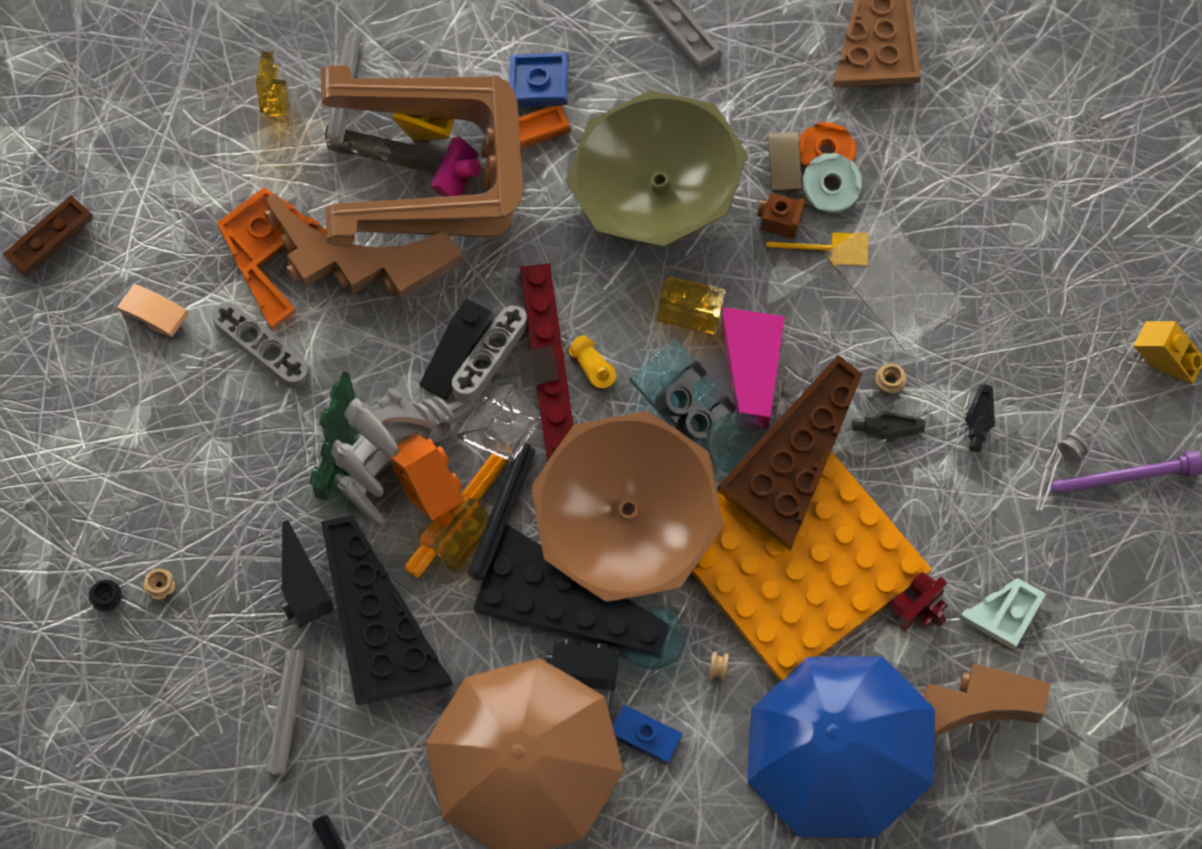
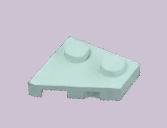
[960,578,1046,650]

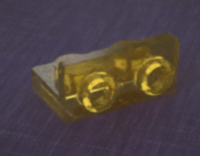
[256,51,290,116]
[657,276,727,334]
[419,494,490,572]

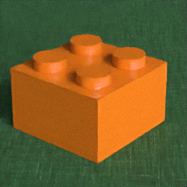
[386,433,464,521]

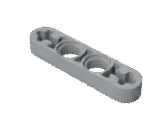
[212,303,309,388]
[452,306,527,403]

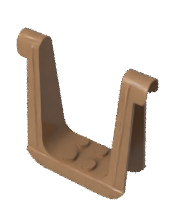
[320,65,523,246]

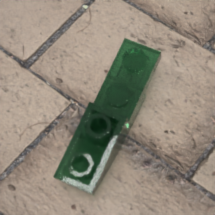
[310,372,359,501]

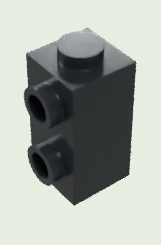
[545,640,619,691]

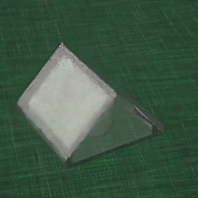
[457,383,541,462]

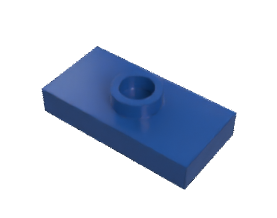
[613,704,683,765]

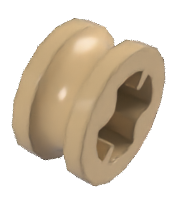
[708,651,729,682]

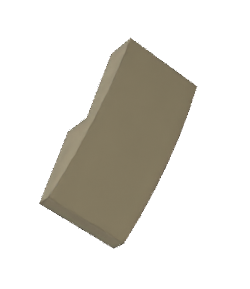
[768,132,802,192]

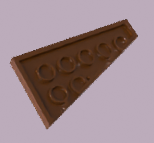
[717,355,862,551]

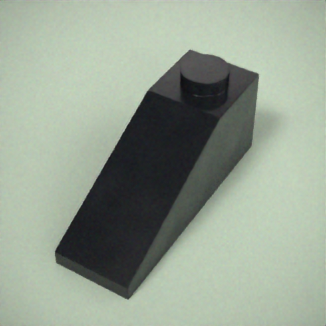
[419,298,493,400]
[280,520,334,628]

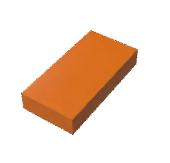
[518,106,571,149]

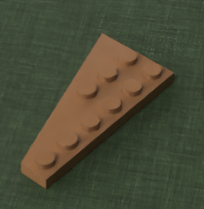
[833,0,921,87]

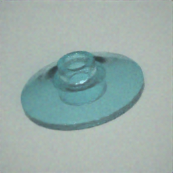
[708,412,767,473]

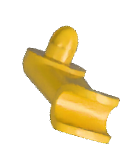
[568,335,616,389]

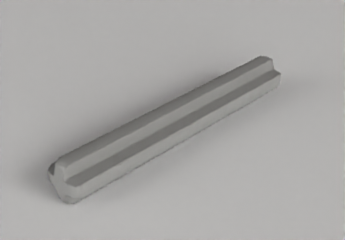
[267,649,305,777]

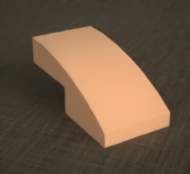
[117,284,189,337]

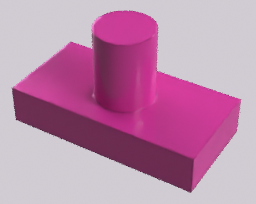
[430,136,481,197]

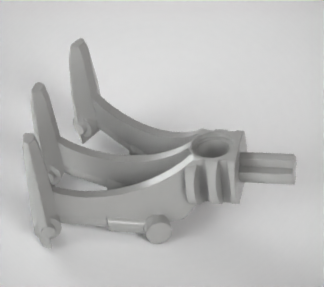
[332,388,472,528]

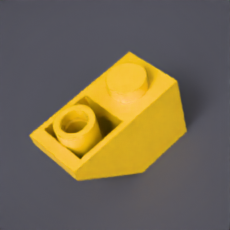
[1134,321,1202,384]

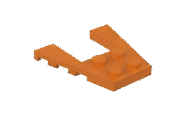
[217,187,327,331]

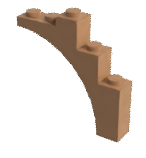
[264,193,462,301]
[920,663,1051,738]

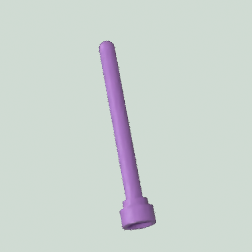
[1051,450,1202,493]

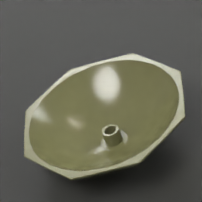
[566,90,748,247]

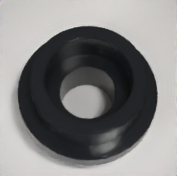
[89,579,122,612]

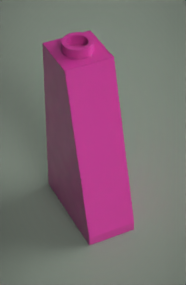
[721,307,785,430]

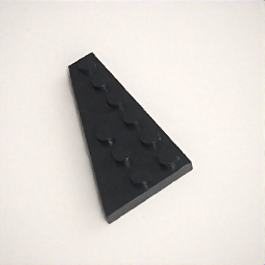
[321,515,453,706]
[474,525,670,658]

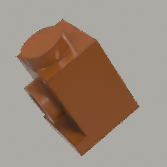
[757,192,806,239]

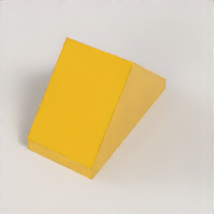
[392,113,455,142]

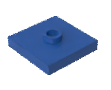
[509,52,569,107]

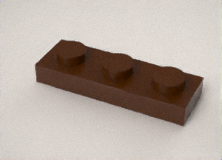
[3,195,93,278]

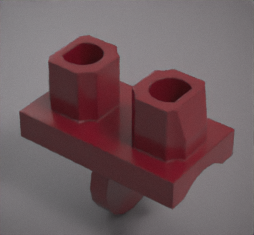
[889,572,948,632]

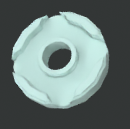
[802,153,862,214]

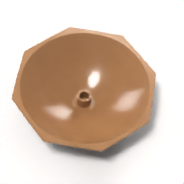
[531,411,723,602]
[426,658,623,849]

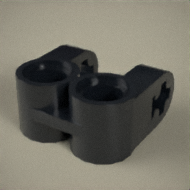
[655,360,736,441]

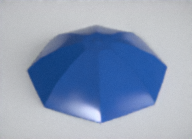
[747,656,935,838]

